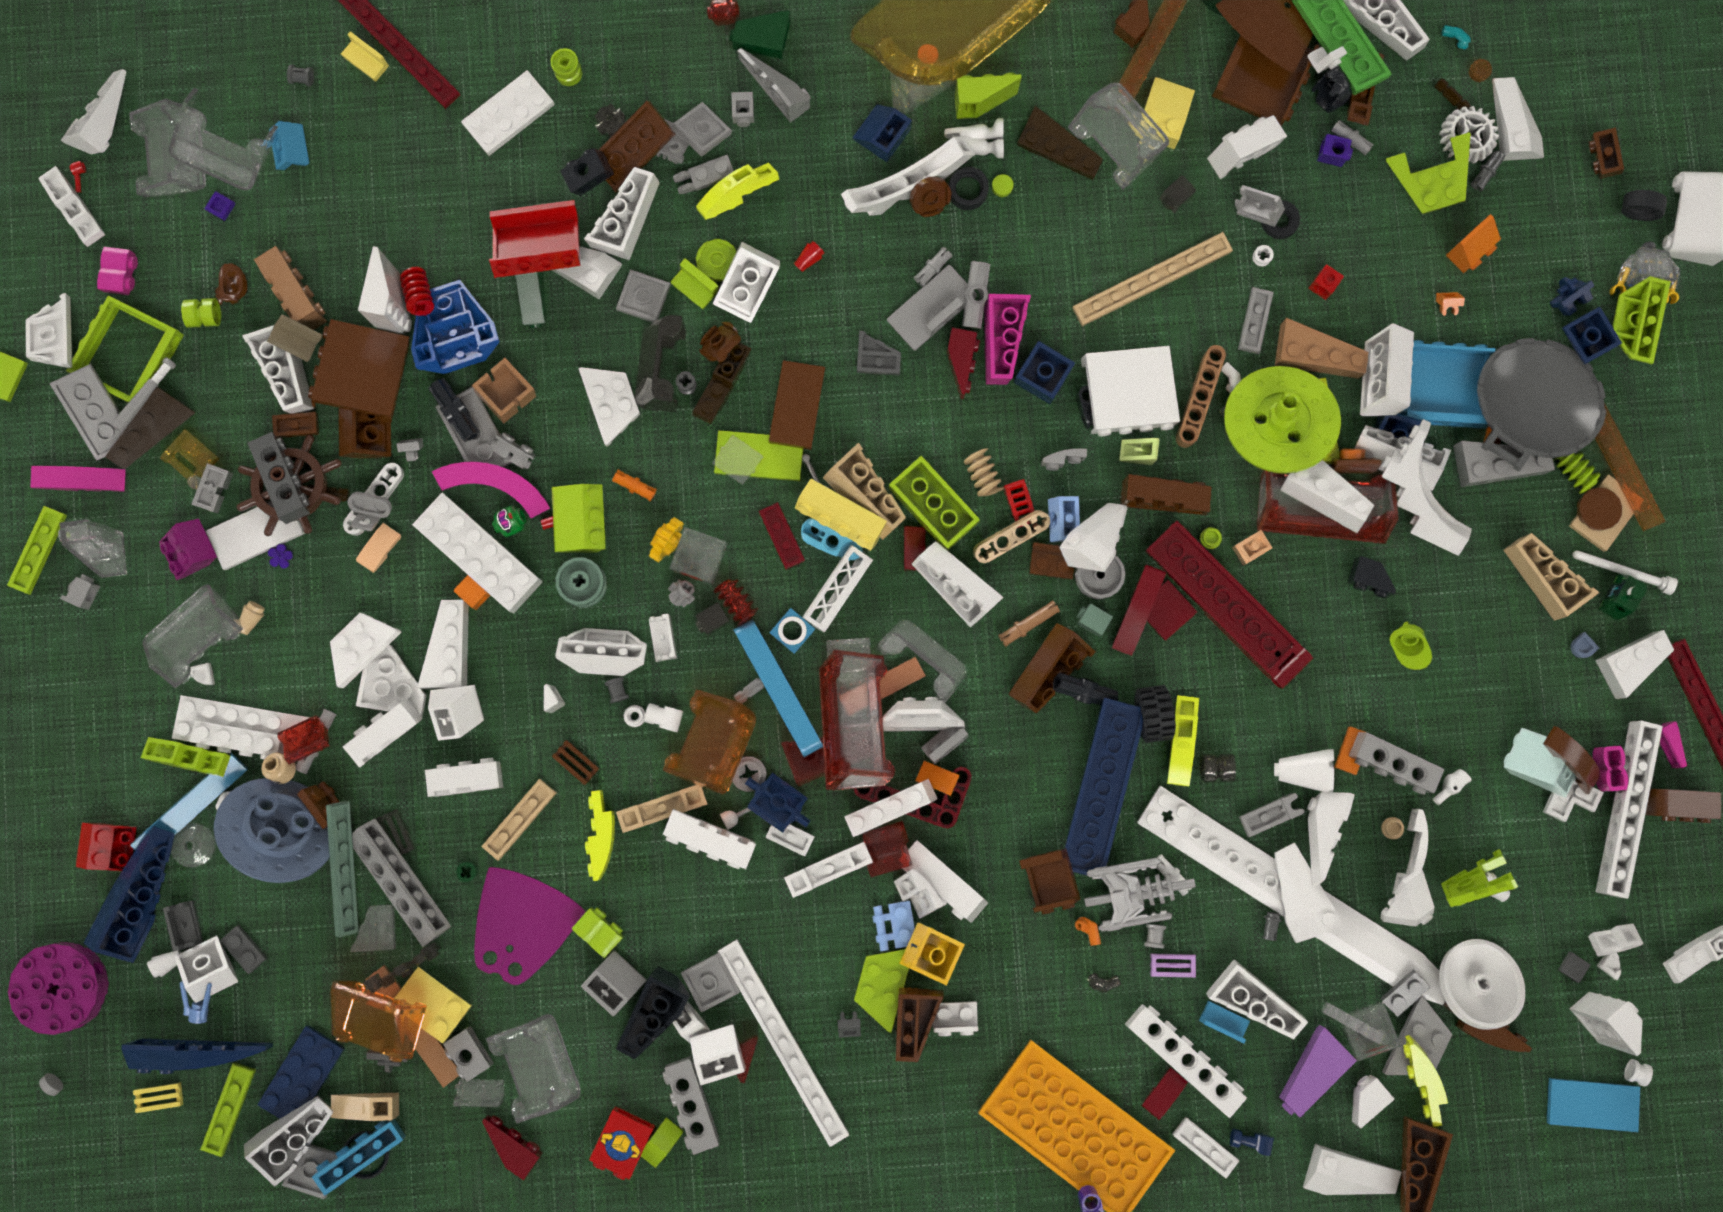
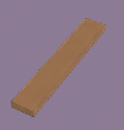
[365,965,459,1088]

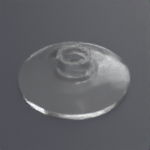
[171,823,215,867]

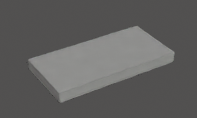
[49,364,127,461]
[436,387,512,468]

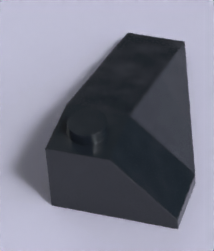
[616,966,690,1059]

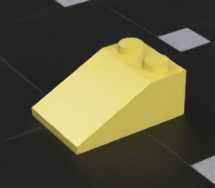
[1135,77,1195,149]
[390,967,472,1043]

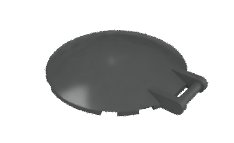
[1477,338,1606,472]

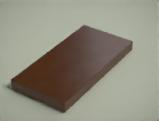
[599,101,676,192]
[769,360,825,450]

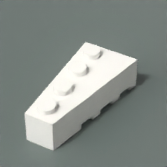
[1343,0,1430,61]
[243,325,314,414]
[1354,425,1451,491]
[1281,460,1374,533]
[912,541,1003,627]
[417,600,469,689]
[900,841,988,923]
[1206,960,1308,1039]

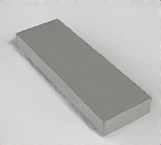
[1238,287,1274,354]

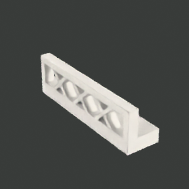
[802,545,873,632]

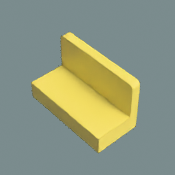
[341,32,389,82]

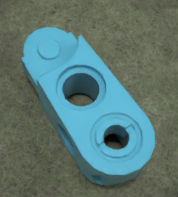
[801,518,863,561]

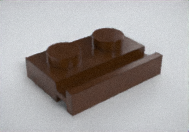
[1029,543,1074,580]

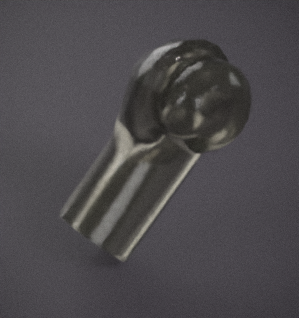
[1088,973,1121,993]

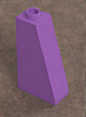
[1279,1025,1357,1117]

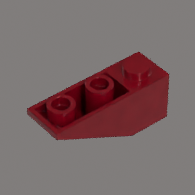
[947,328,980,399]
[482,1115,543,1180]

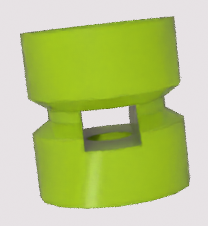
[550,48,582,86]
[181,298,221,328]

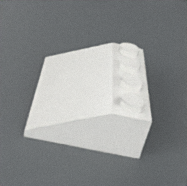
[358,246,412,336]

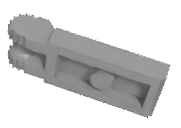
[673,155,734,194]

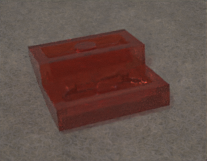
[862,821,913,878]

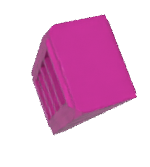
[1659,721,1687,768]

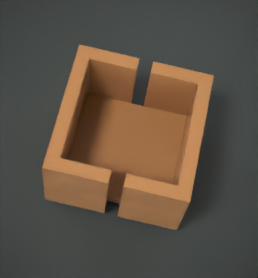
[472,358,536,424]

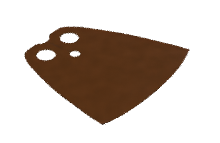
[1216,0,1313,73]

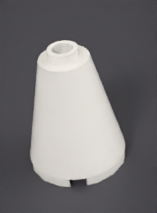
[1274,749,1334,793]

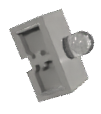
[187,463,234,513]

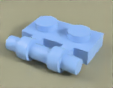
[872,900,915,951]

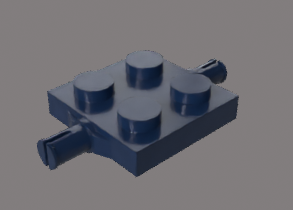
[745,773,811,833]

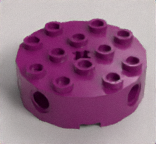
[8,942,109,1035]

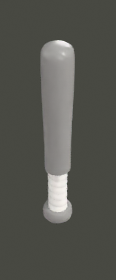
[112,358,176,431]

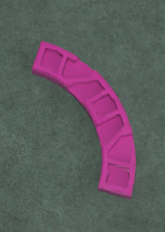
[432,462,551,518]

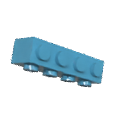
[312,1119,406,1196]

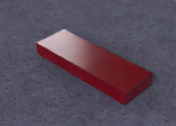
[758,502,805,570]

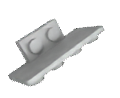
[887,265,977,351]

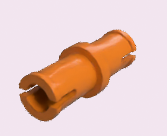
[612,469,657,501]

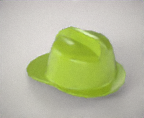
[1390,621,1432,670]

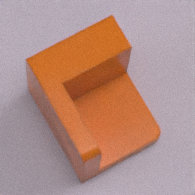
[454,575,490,610]

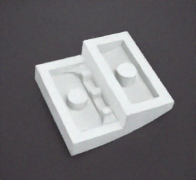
[894,869,944,919]

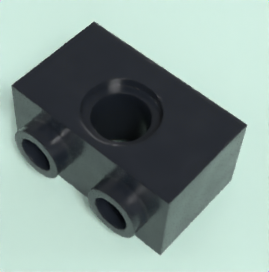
[560,148,614,196]

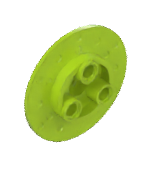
[1224,366,1341,473]

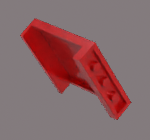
[489,200,581,278]

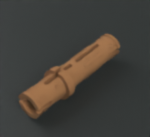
[998,600,1060,647]

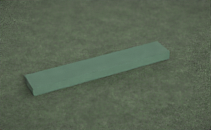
[326,801,359,937]

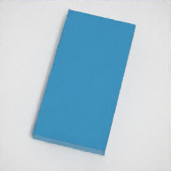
[1547,1078,1640,1132]

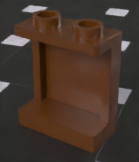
[1019,848,1081,915]

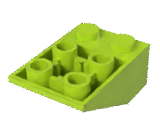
[955,73,1022,119]

